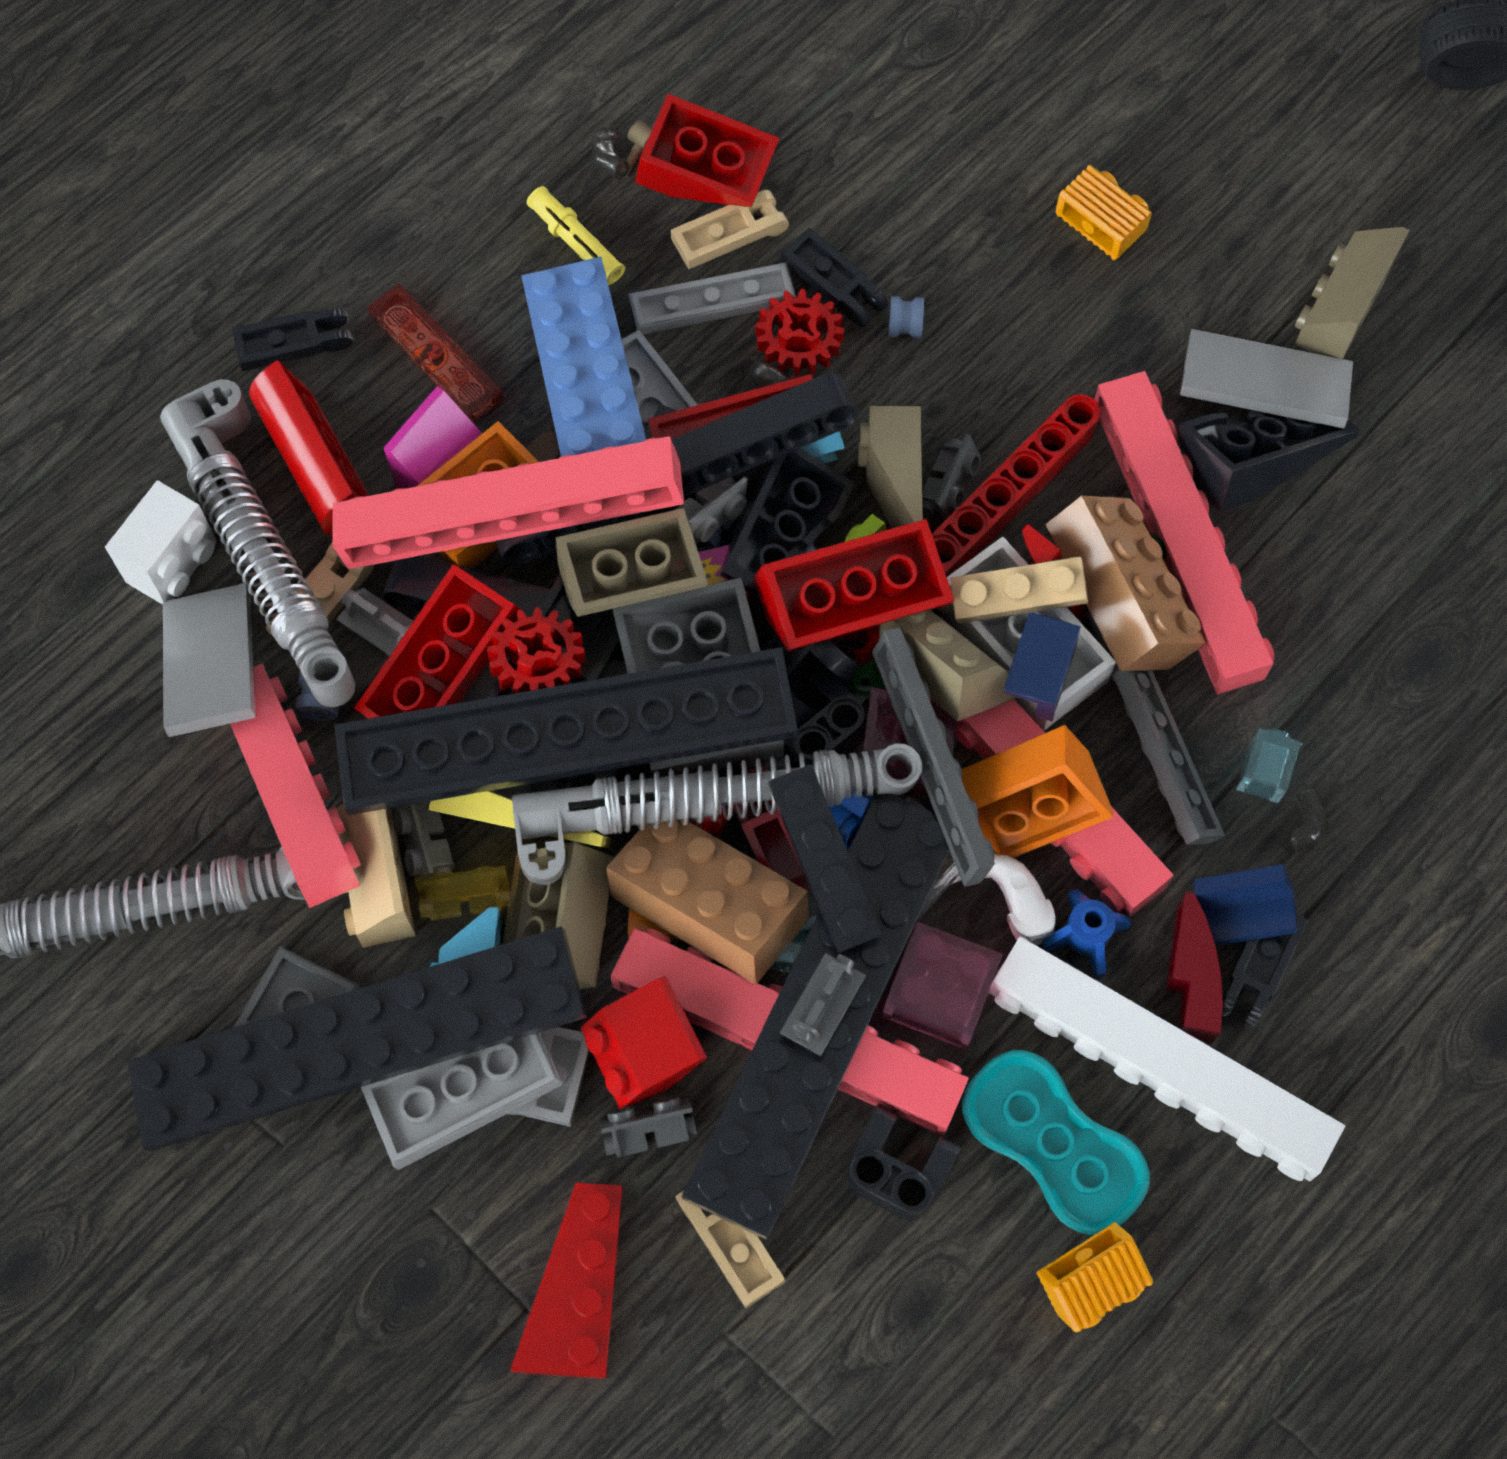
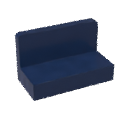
[1004,613,1081,721]
[1194,864,1298,946]

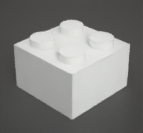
[105,480,217,604]

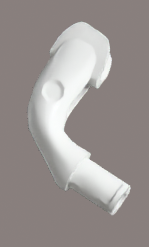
[933,854,1056,946]

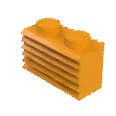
[1055,165,1152,260]
[1036,1222,1153,1332]

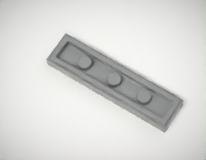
[629,262,796,335]

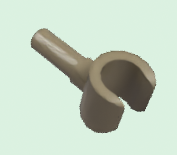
[620,120,652,177]

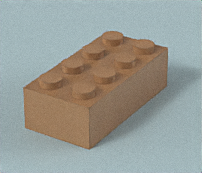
[1045,495,1207,671]
[606,820,809,985]

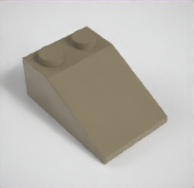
[858,406,923,528]

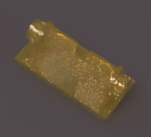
[416,866,511,921]

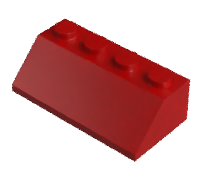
[753,519,954,651]

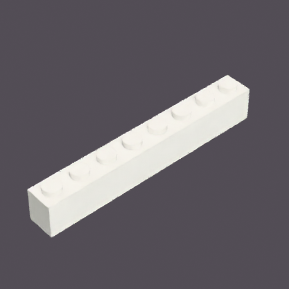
[989,937,1345,1181]

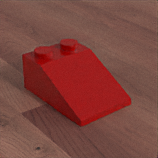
[635,93,779,208]

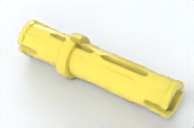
[527,186,625,285]

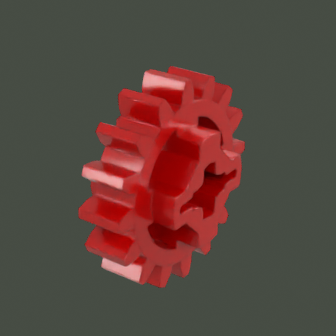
[755,289,844,377]
[487,607,585,693]

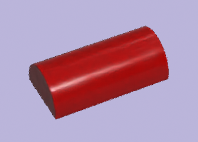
[249,360,370,537]
[354,564,524,719]

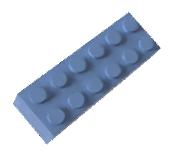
[521,257,646,456]

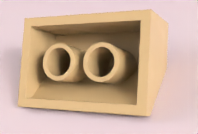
[336,803,416,948]

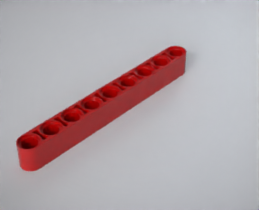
[839,394,1100,666]

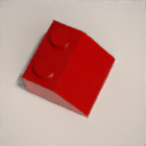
[580,976,707,1110]

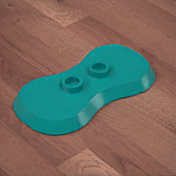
[962,1050,1150,1235]

